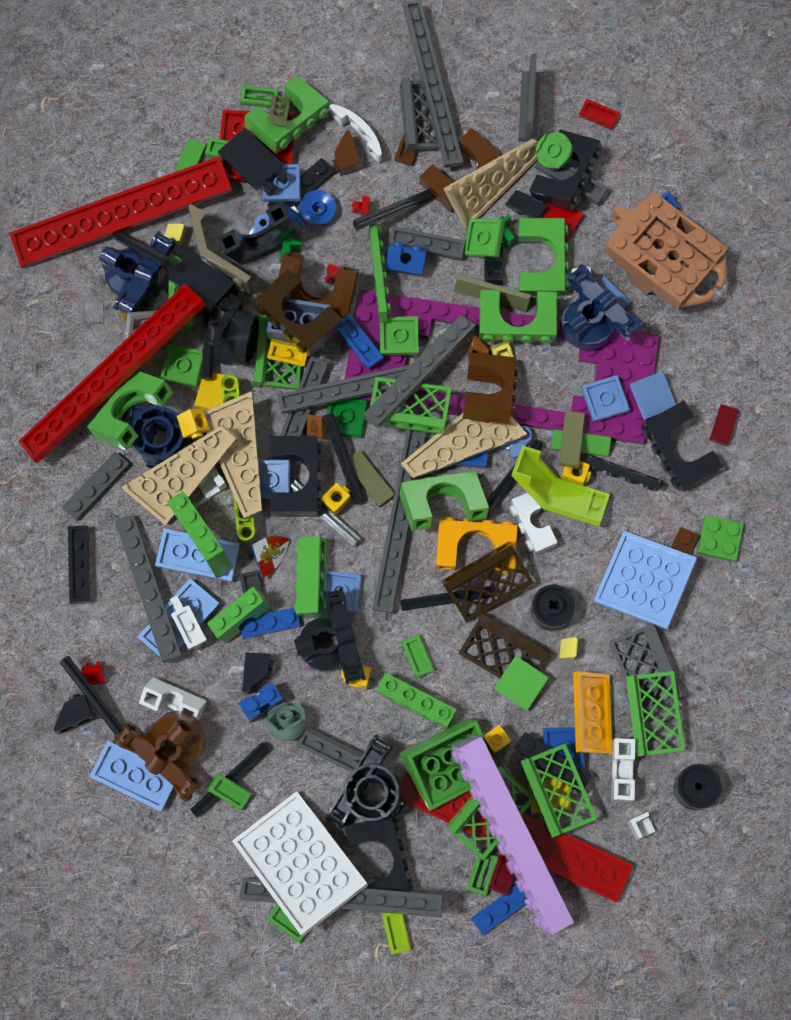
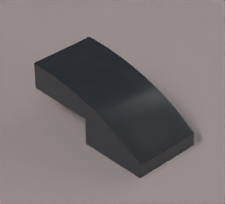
[505,190,547,218]
[484,247,503,285]

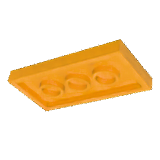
[573,671,612,755]

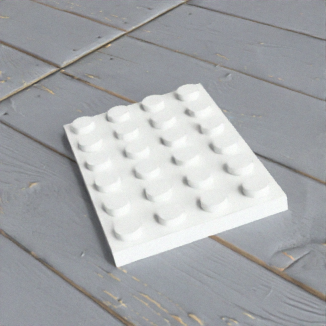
[232,792,368,937]

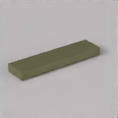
[454,274,531,312]

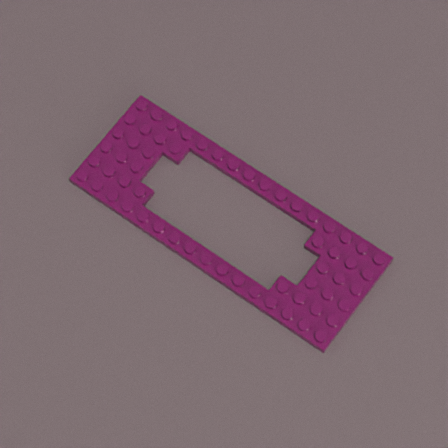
[345,289,659,445]

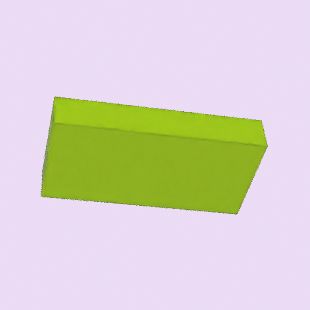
[382,913,411,955]

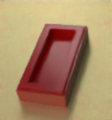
[579,98,620,130]

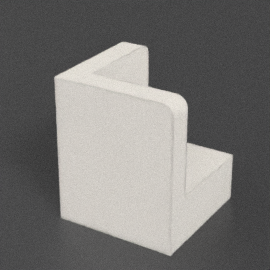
[199,467,227,499]
[627,812,655,841]

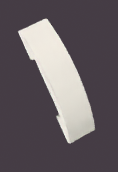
[329,104,382,164]

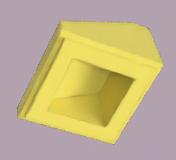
[164,224,186,246]
[489,342,514,357]
[559,637,578,660]

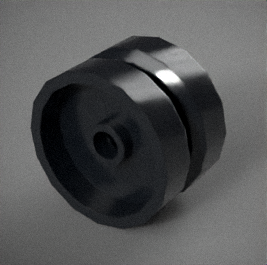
[530,584,576,632]
[673,764,722,811]

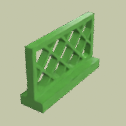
[252,314,301,390]
[368,377,452,435]
[626,671,685,757]
[520,744,597,838]
[445,766,535,860]

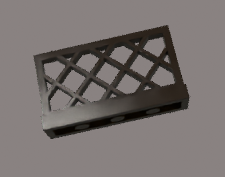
[442,541,534,622]
[458,613,550,679]

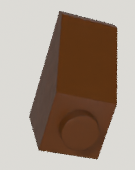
[332,130,361,176]

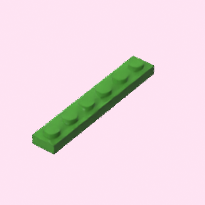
[369,223,390,323]

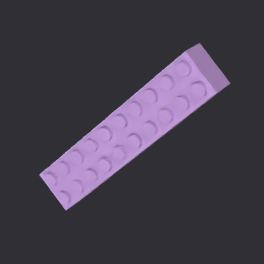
[451,736,574,935]

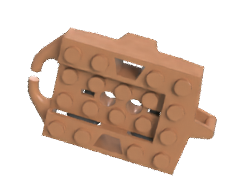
[604,191,728,310]

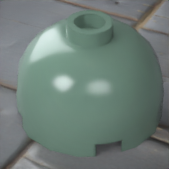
[265,703,306,741]

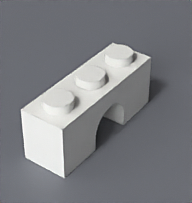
[509,493,557,556]
[139,677,207,720]
[611,738,635,802]

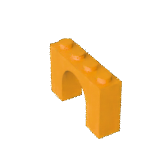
[436,517,517,575]

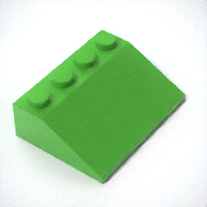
[399,718,492,811]

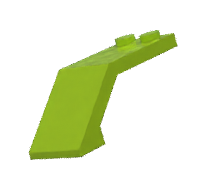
[512,445,610,527]

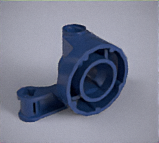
[99,231,176,314]
[560,264,644,350]
[121,405,207,469]

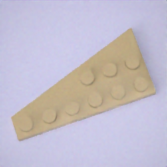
[443,139,538,229]
[204,391,262,520]
[401,392,527,479]
[121,425,238,525]

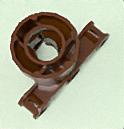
[114,710,206,801]

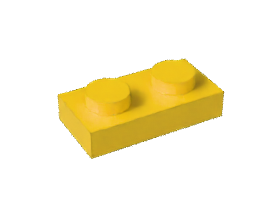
[267,338,307,367]

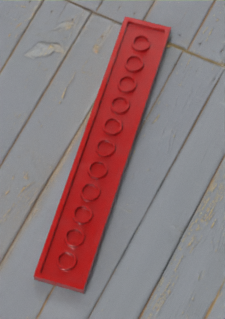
[9,156,232,268]
[18,284,206,463]
[401,773,633,903]

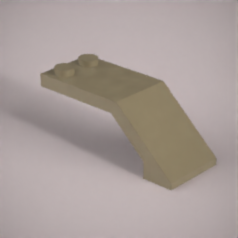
[188,204,253,296]

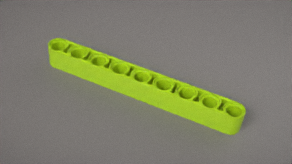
[221,374,256,544]

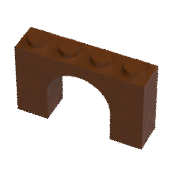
[419,128,502,213]
[278,251,359,318]
[463,352,518,424]

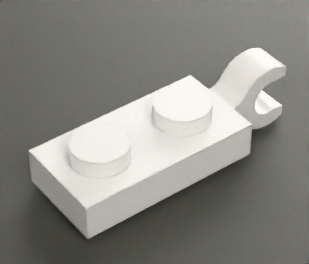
[170,596,207,650]

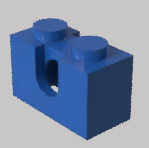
[385,241,427,275]
[238,682,284,723]

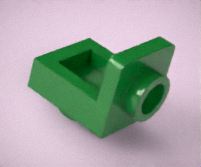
[499,214,514,248]
[279,239,302,263]

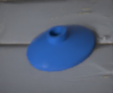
[299,190,336,225]

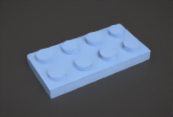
[155,529,240,582]
[138,579,220,664]
[89,741,174,812]

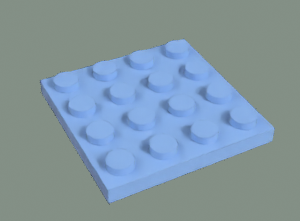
[594,531,697,630]

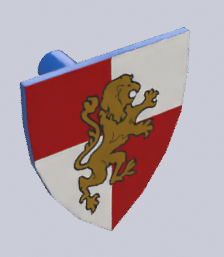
[249,535,289,579]

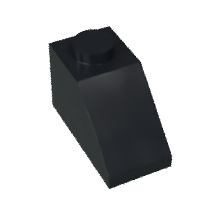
[242,652,274,695]
[53,693,95,735]

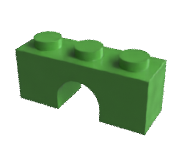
[207,587,272,643]

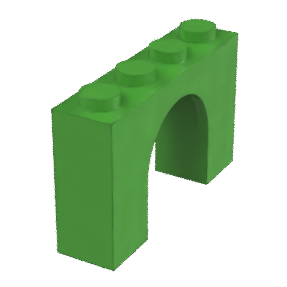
[245,75,329,153]
[518,218,568,296]
[479,290,557,344]
[87,370,174,451]
[399,471,489,531]
[167,491,233,578]

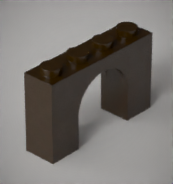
[255,269,343,356]

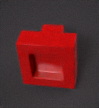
[352,196,370,217]
[325,263,339,285]
[82,661,105,685]

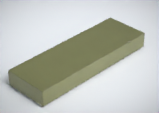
[267,94,290,127]
[559,411,585,468]
[350,450,394,507]

